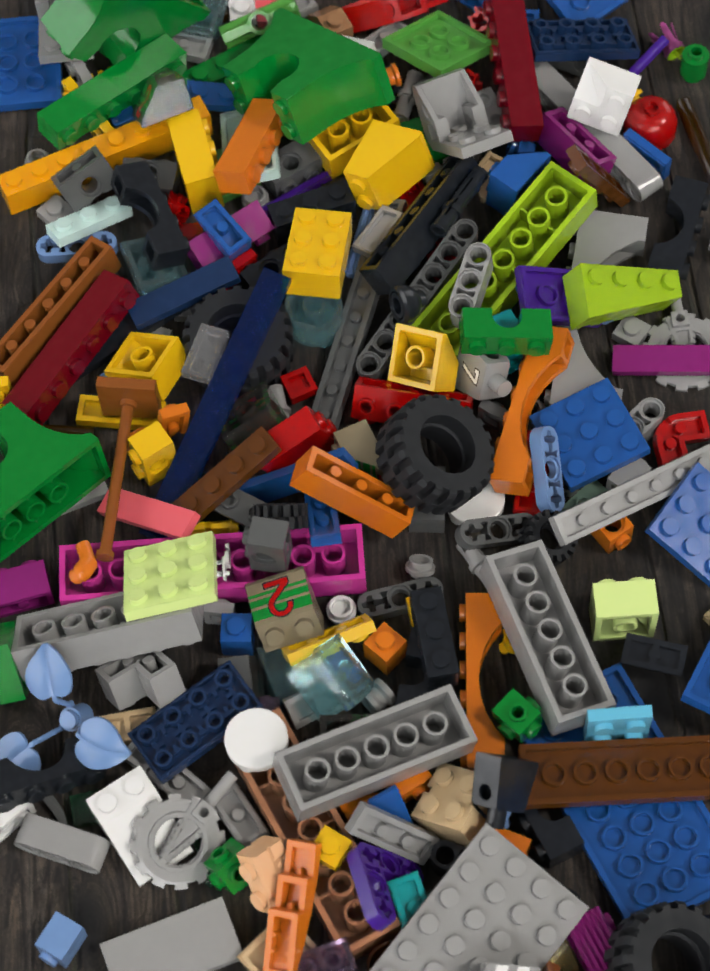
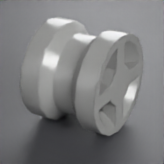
[358,678,396,714]

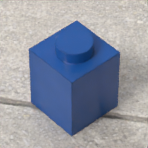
[220,613,255,656]

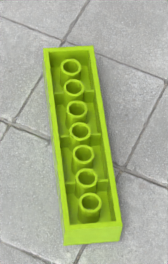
[411,161,598,357]

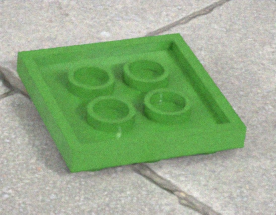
[382,10,491,77]

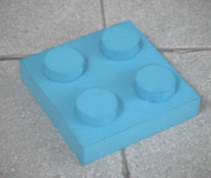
[583,705,653,741]

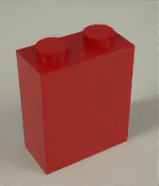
[262,406,338,473]

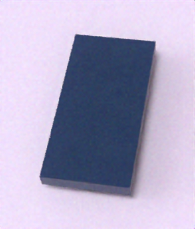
[527,17,641,62]
[127,660,265,784]

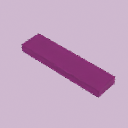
[612,345,710,376]

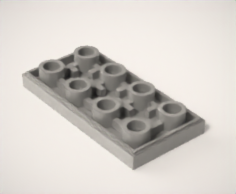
[100,897,242,971]

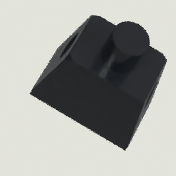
[472,751,539,830]

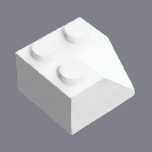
[567,57,642,137]

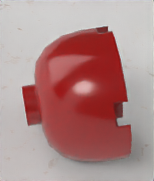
[623,95,678,150]

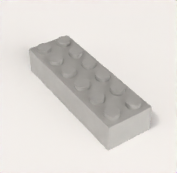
[479,539,616,737]
[11,592,204,681]
[272,684,478,823]

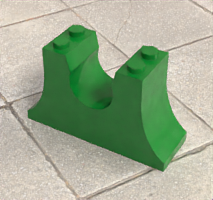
[40,0,211,66]
[222,7,395,145]
[0,402,111,563]

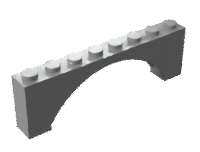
[544,210,649,407]

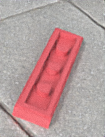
[97,489,201,539]

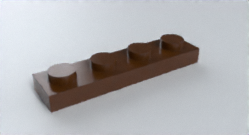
[565,144,630,207]
[172,426,282,525]

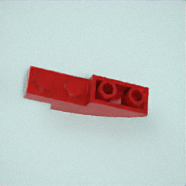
[342,0,450,33]

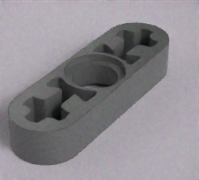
[454,513,533,550]
[357,576,443,622]

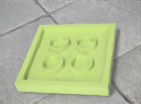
[123,531,218,622]

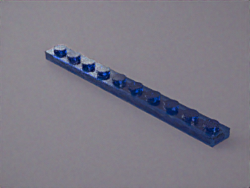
[139,267,292,539]

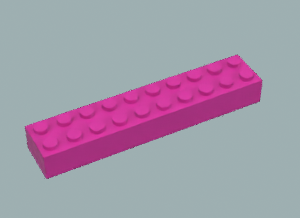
[59,523,367,606]

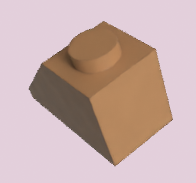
[307,5,353,37]

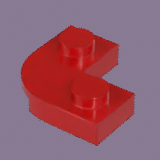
[653,410,710,467]

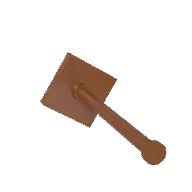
[95,376,162,562]

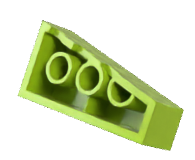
[563,263,682,331]

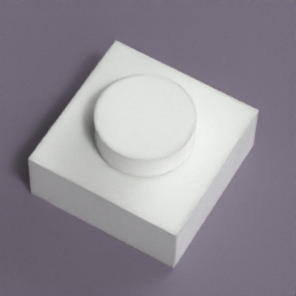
[228,0,257,25]

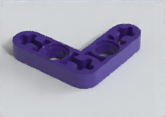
[347,842,424,931]

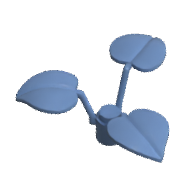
[0,643,132,770]

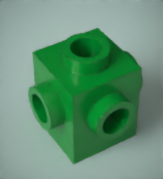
[491,688,543,744]
[203,837,248,895]

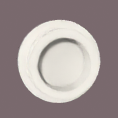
[326,595,357,624]

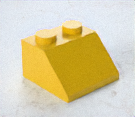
[387,323,459,392]
[104,332,189,402]

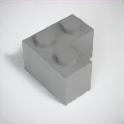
[95,652,186,711]

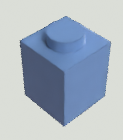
[34,911,88,968]

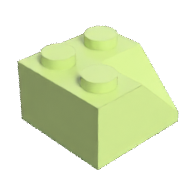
[589,577,659,641]

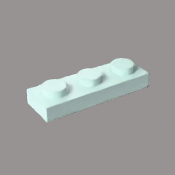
[45,194,133,248]

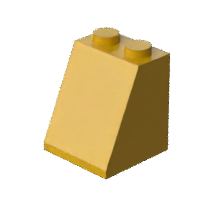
[343,119,435,210]

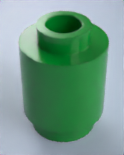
[680,44,710,83]

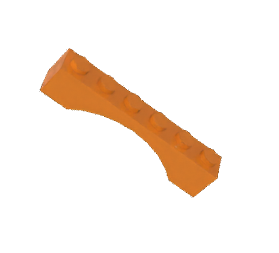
[489,326,575,497]
[459,593,505,771]

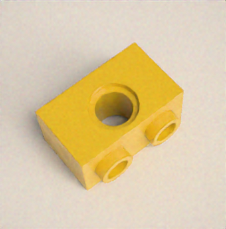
[127,420,180,486]

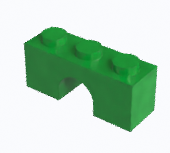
[459,307,553,356]

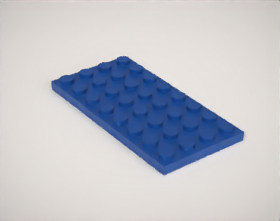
[523,662,710,920]

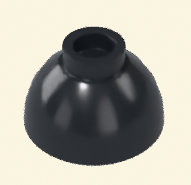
[389,284,427,324]

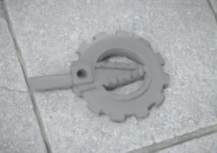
[643,298,710,392]
[130,770,238,890]

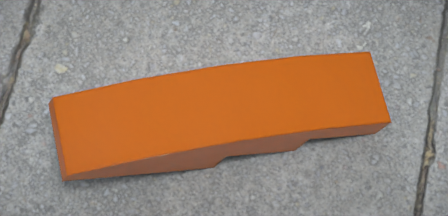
[263,838,322,971]

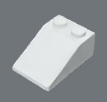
[86,765,194,887]

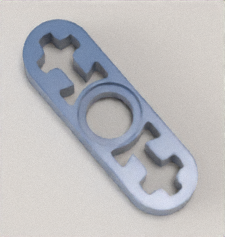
[36,231,118,264]
[529,426,565,513]

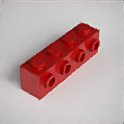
[351,376,474,424]

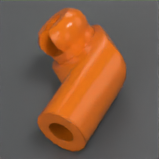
[69,540,98,584]

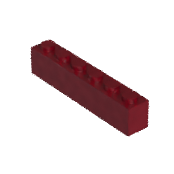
[483,0,544,142]
[2,269,140,425]

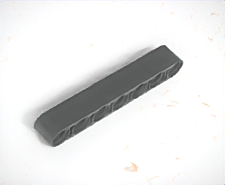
[356,218,478,380]

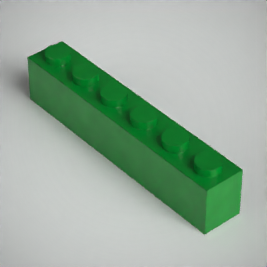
[37,33,187,150]

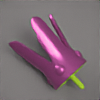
[648,22,685,61]

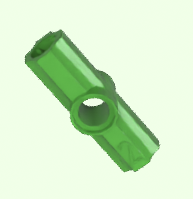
[218,0,301,49]

